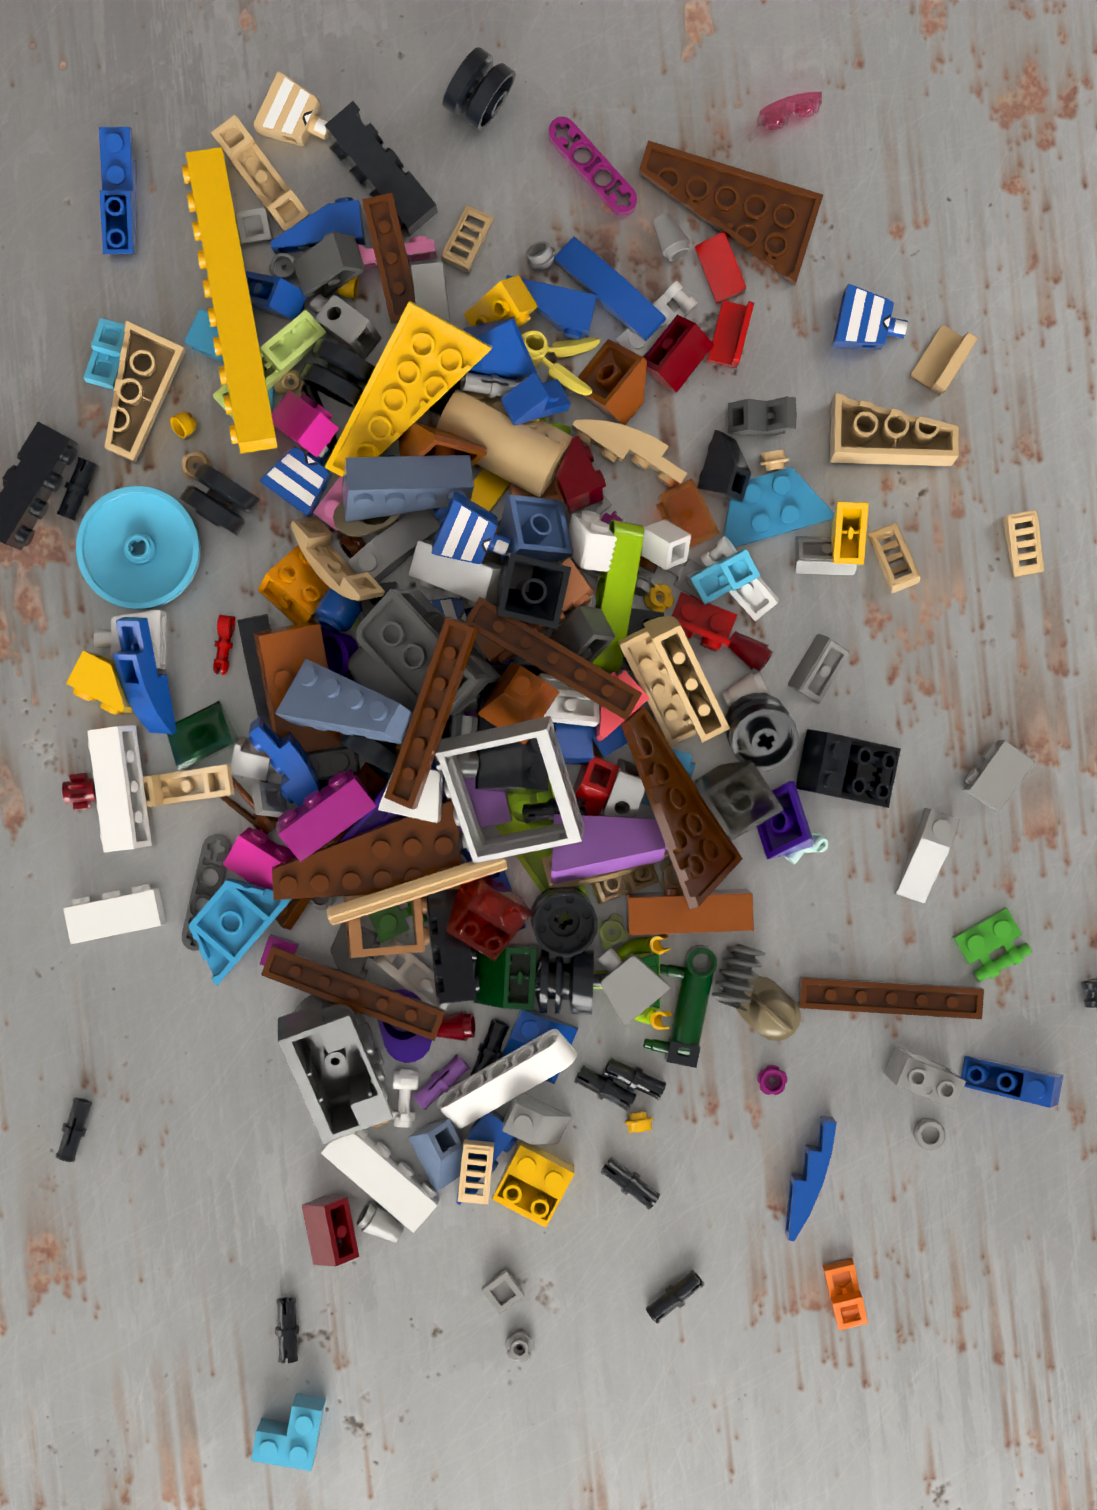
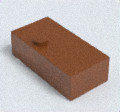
[254,621,342,752]
[625,888,754,935]

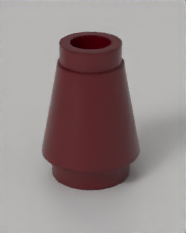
[728,631,773,672]
[436,1011,476,1041]

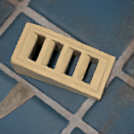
[441,205,494,274]
[1002,510,1044,577]
[868,522,920,593]
[458,1139,495,1205]

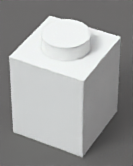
[641,519,691,570]

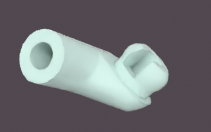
[783,832,829,865]

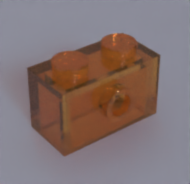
[656,478,720,550]

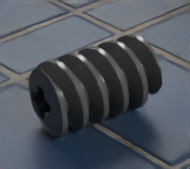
[712,944,766,1011]

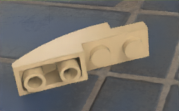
[572,419,688,488]

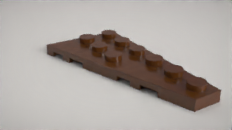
[639,140,823,285]
[621,706,743,910]
[272,798,461,900]

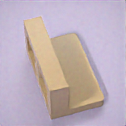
[910,325,978,396]

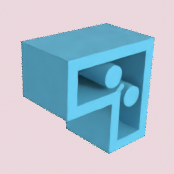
[251,1394,326,1471]

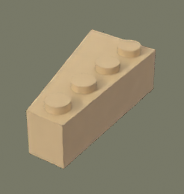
[830,393,959,466]

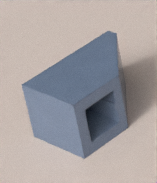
[408,1119,463,1192]

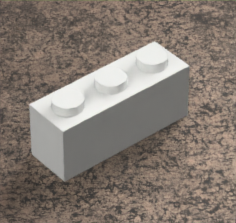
[409,540,501,606]
[63,884,167,944]

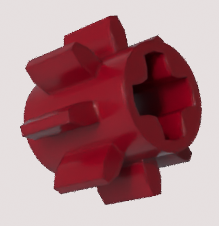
[62,773,97,810]

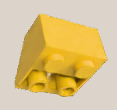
[66,650,134,715]
[492,1140,575,1228]

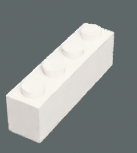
[87,725,152,852]
[321,1129,439,1233]

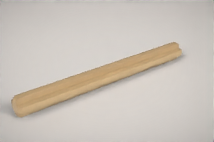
[327,857,508,925]

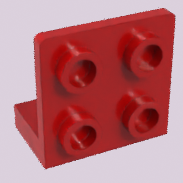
[671,592,738,652]

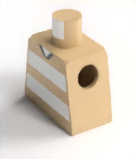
[253,71,329,147]

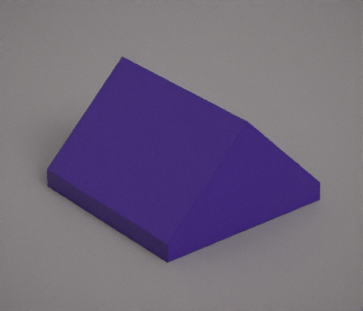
[749,781,813,860]

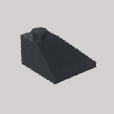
[496,553,571,629]

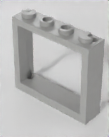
[435,716,585,863]

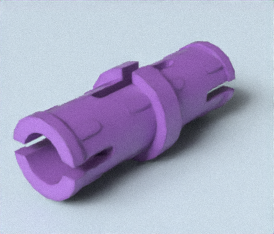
[412,1054,470,1110]

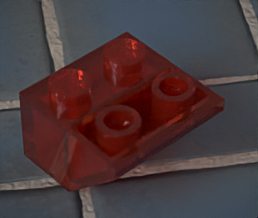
[446,876,532,961]

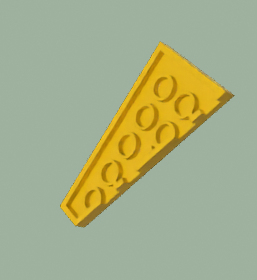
[325,301,493,477]

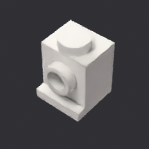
[231,737,276,781]

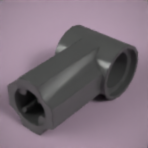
[443,715,479,779]

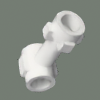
[392,1068,419,1128]

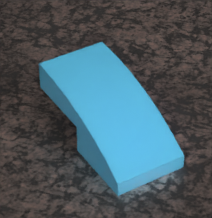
[83,318,125,390]
[689,549,761,605]

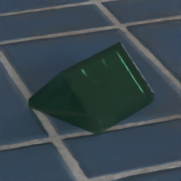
[167,701,239,770]

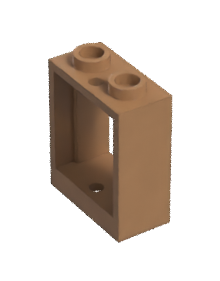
[344,894,430,958]

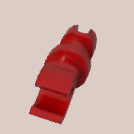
[213,615,236,675]

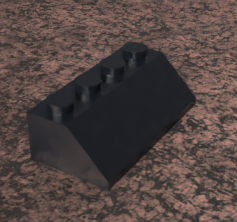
[475,664,548,795]

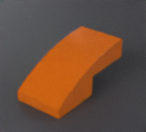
[822,1258,868,1330]

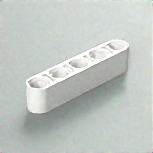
[437,1029,577,1128]

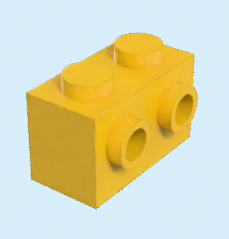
[463,275,538,328]

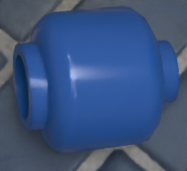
[315,588,362,634]

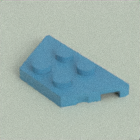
[723,467,834,548]
[188,878,292,986]

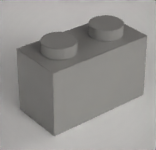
[963,740,1035,812]

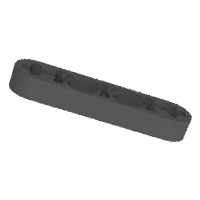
[182,834,232,951]

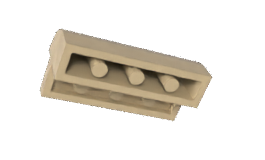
[437,389,574,498]
[617,616,730,747]

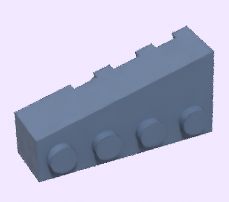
[342,455,474,522]
[275,659,413,744]

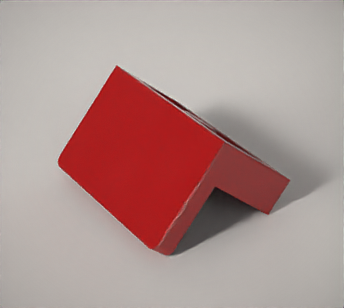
[707,300,755,369]

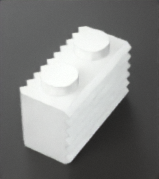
[568,510,617,572]

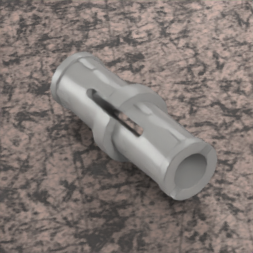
[460,372,523,398]

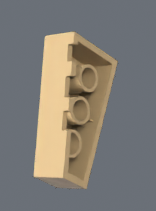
[104,321,185,463]

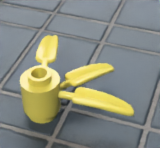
[521,331,600,422]

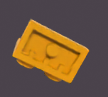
[258,545,330,624]

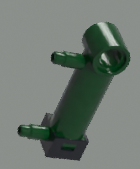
[643,945,717,1068]

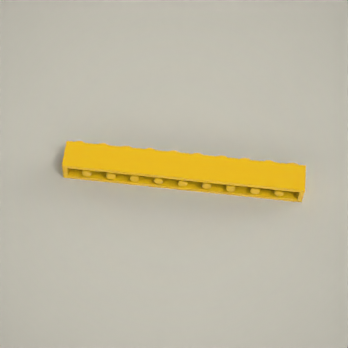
[182,147,277,454]

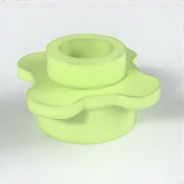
[597,914,629,949]

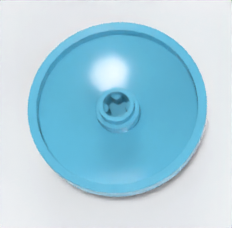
[76,486,201,610]

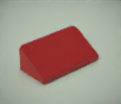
[694,232,746,304]

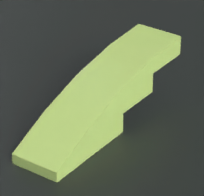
[213,310,327,420]

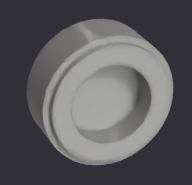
[913,1118,945,1150]

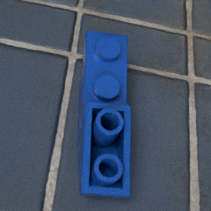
[99,127,137,254]
[113,617,177,734]
[249,717,322,807]

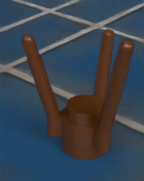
[220,776,279,835]

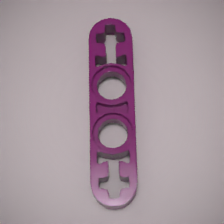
[549,117,637,216]

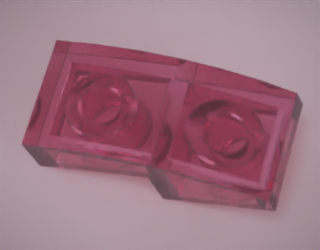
[757,91,822,130]

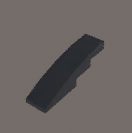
[237,614,272,729]

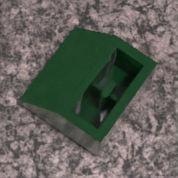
[473,941,537,1010]

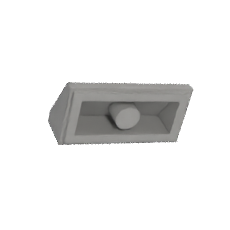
[795,536,858,575]
[788,634,850,704]

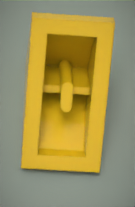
[831,501,869,565]

